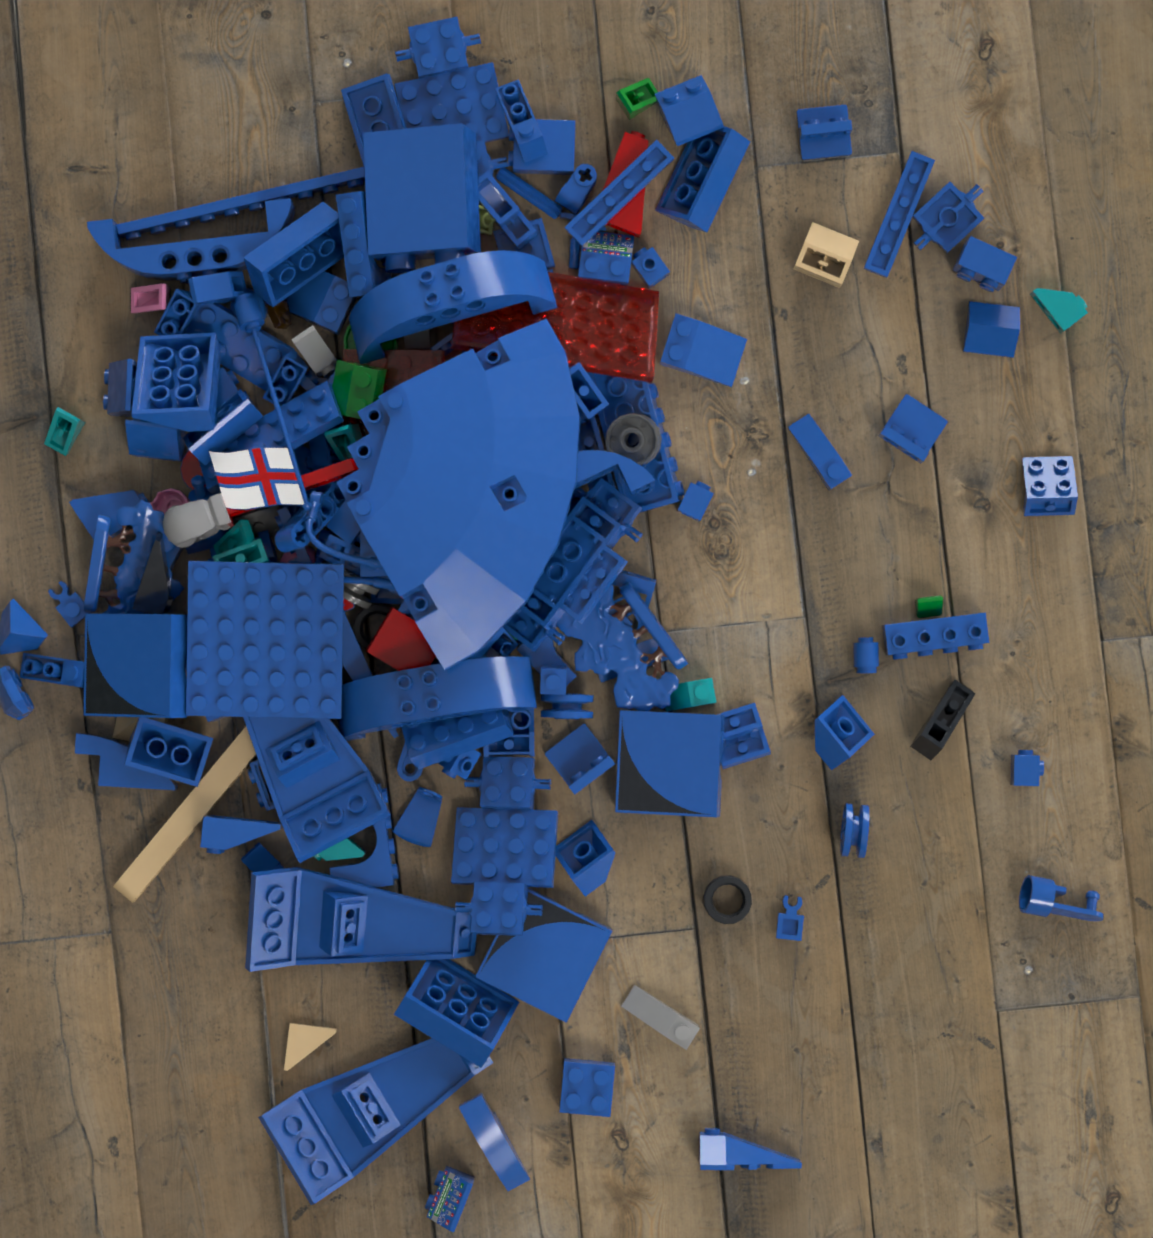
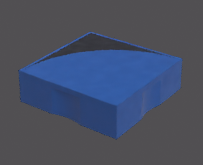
[83,613,188,718]
[615,710,725,818]
[475,887,612,1023]

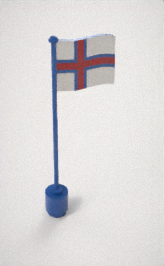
[209,293,312,510]

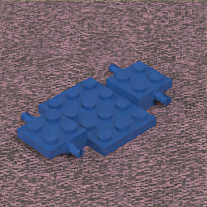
[395,16,509,178]
[502,478,643,652]
[451,756,558,936]

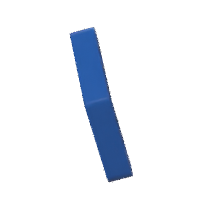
[275,423,346,553]

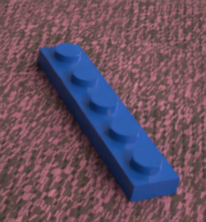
[564,140,674,247]
[863,151,935,278]

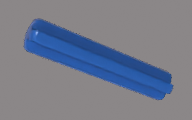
[496,167,562,219]

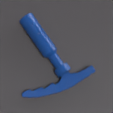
[560,212,606,269]

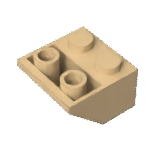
[793,222,859,288]

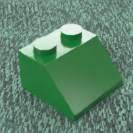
[332,360,387,419]

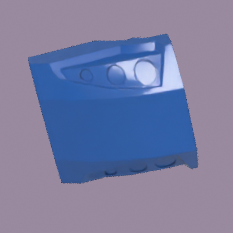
[0,666,34,720]
[483,709,535,757]

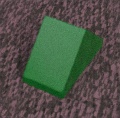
[616,78,658,120]

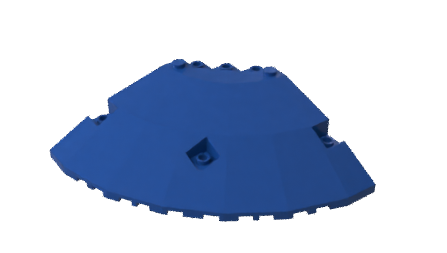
[336,319,581,670]

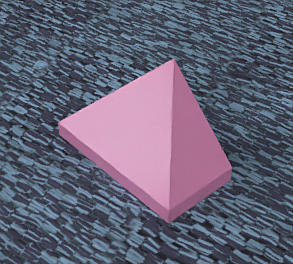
[131,283,171,313]

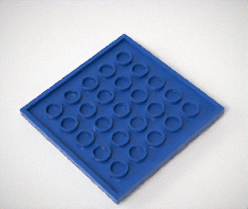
[186,561,344,719]

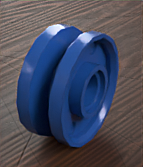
[541,693,594,719]
[840,803,869,858]

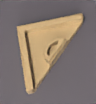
[284,1023,337,1071]

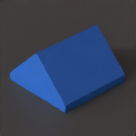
[963,301,1020,358]

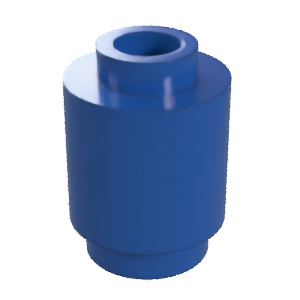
[853,637,879,673]

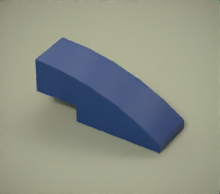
[478,171,538,251]

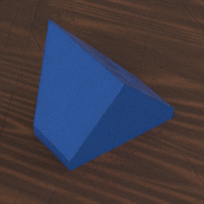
[0,599,48,655]

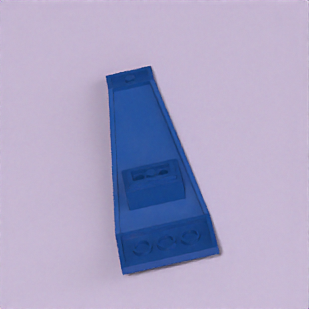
[243,717,391,863]
[245,867,477,972]
[258,1038,493,1205]

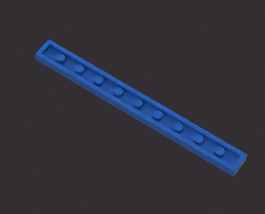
[116,167,365,240]

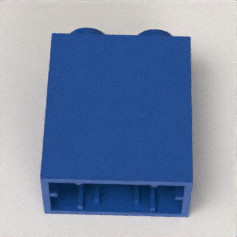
[363,123,481,273]

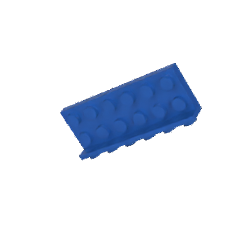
[586,354,685,513]

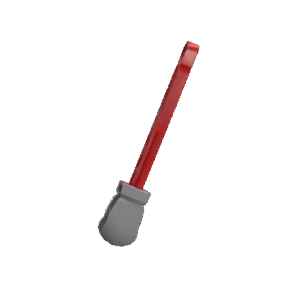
[163,458,359,548]

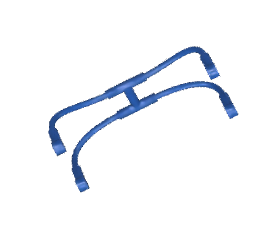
[306,491,396,590]

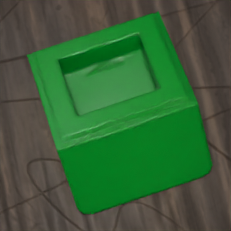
[915,595,943,618]

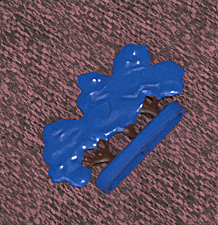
[84,500,185,614]
[556,582,689,711]

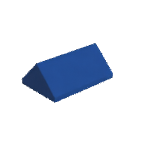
[183,389,263,465]
[124,717,213,787]

